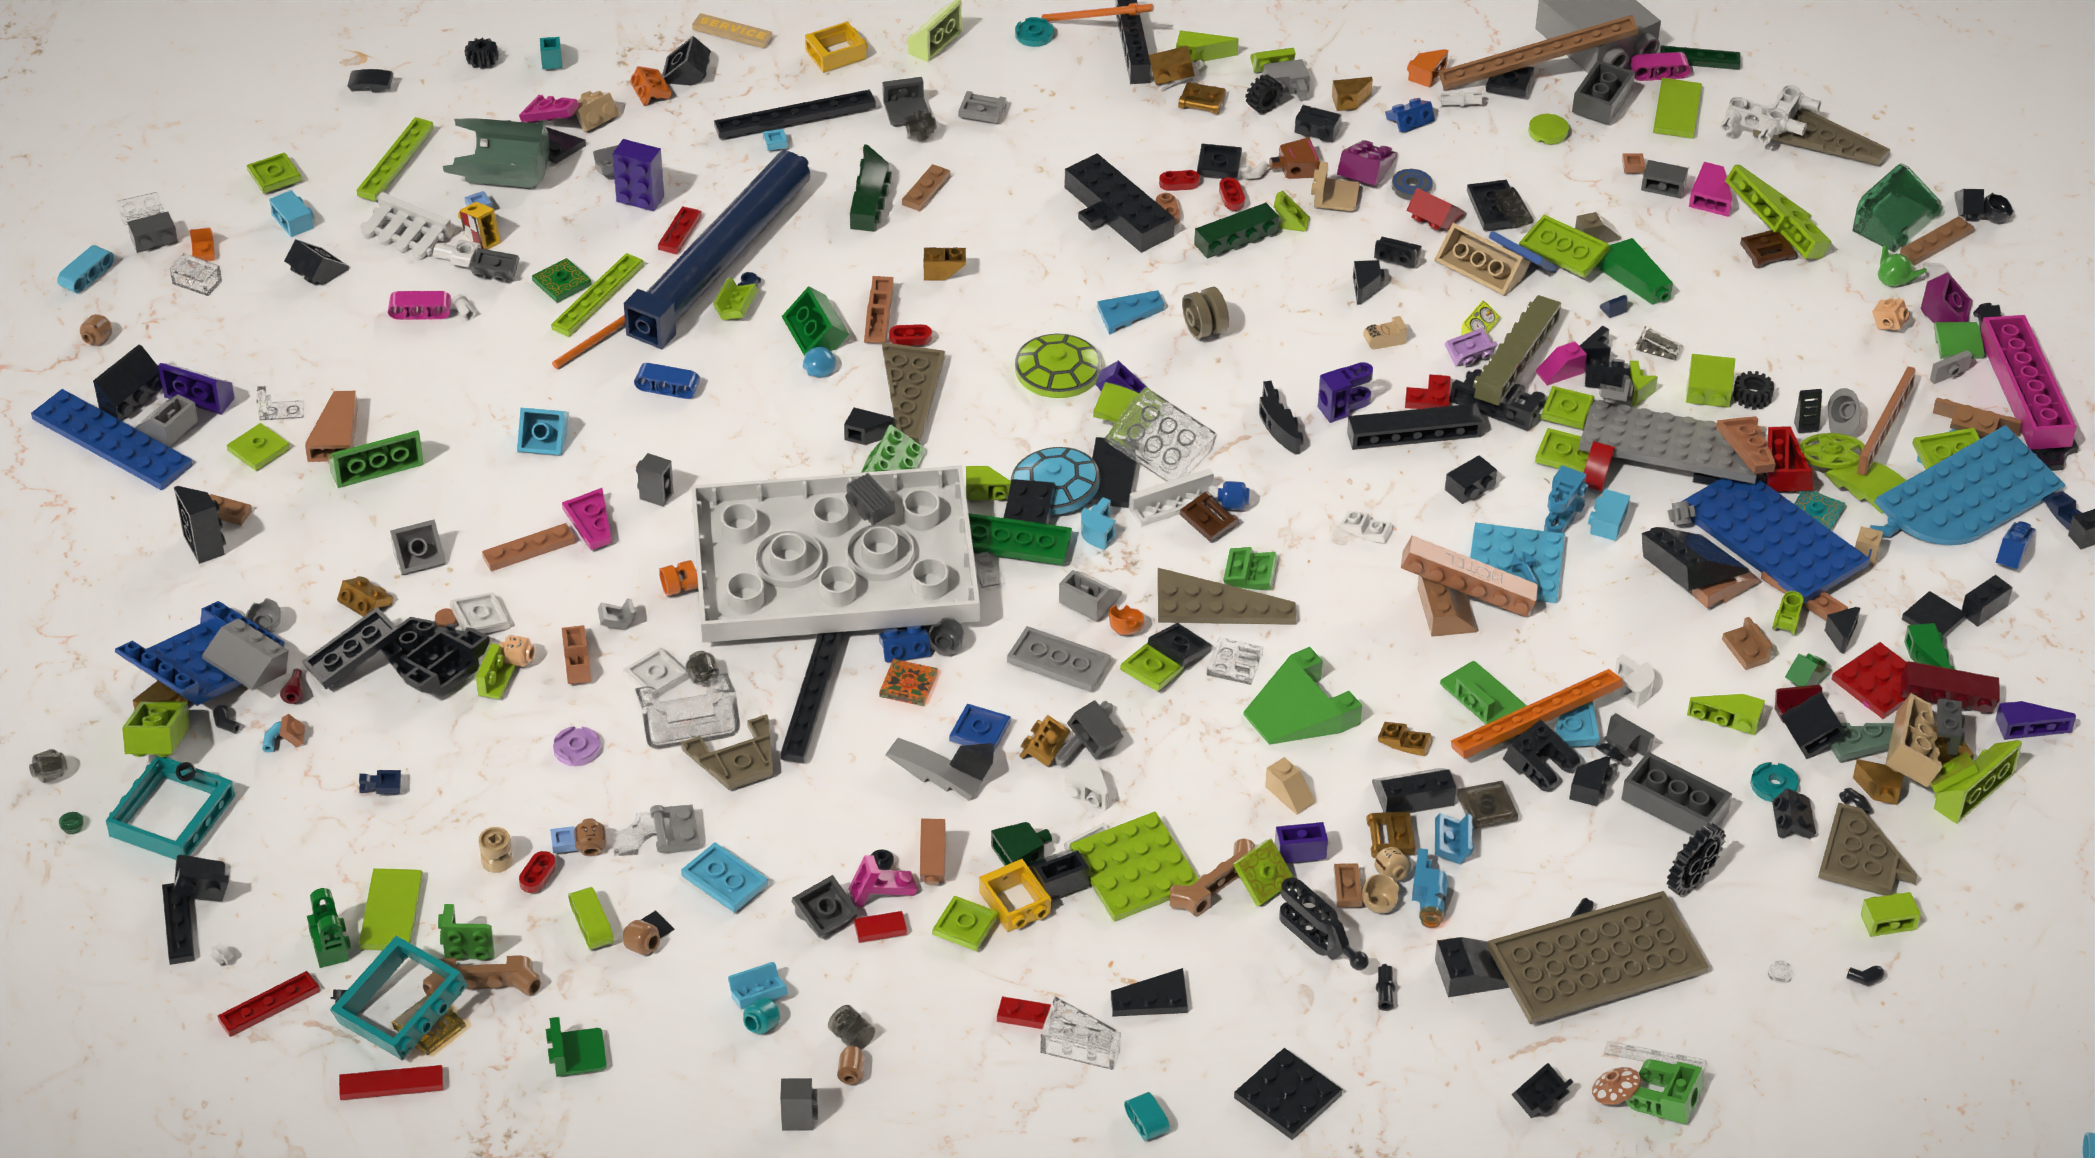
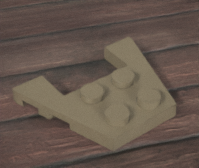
[681,714,773,790]

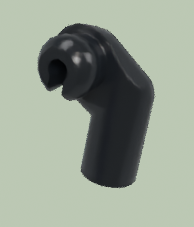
[213,705,240,734]

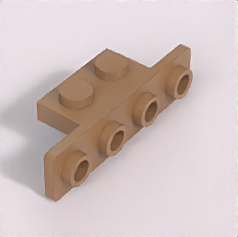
[1933,398,2022,437]

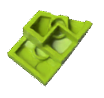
[1093,382,1166,439]
[1824,461,1907,513]

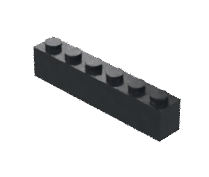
[1347,403,1483,450]

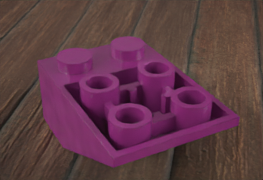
[1337,140,1398,186]

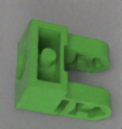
[1626,1059,1703,1124]

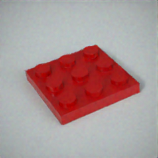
[1831,642,1907,719]

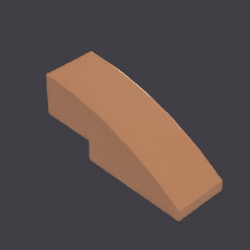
[1692,570,1759,609]
[561,625,591,684]

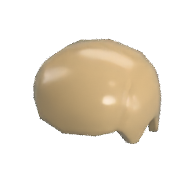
[1362,874,1399,913]

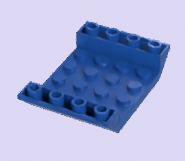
[115,601,285,706]

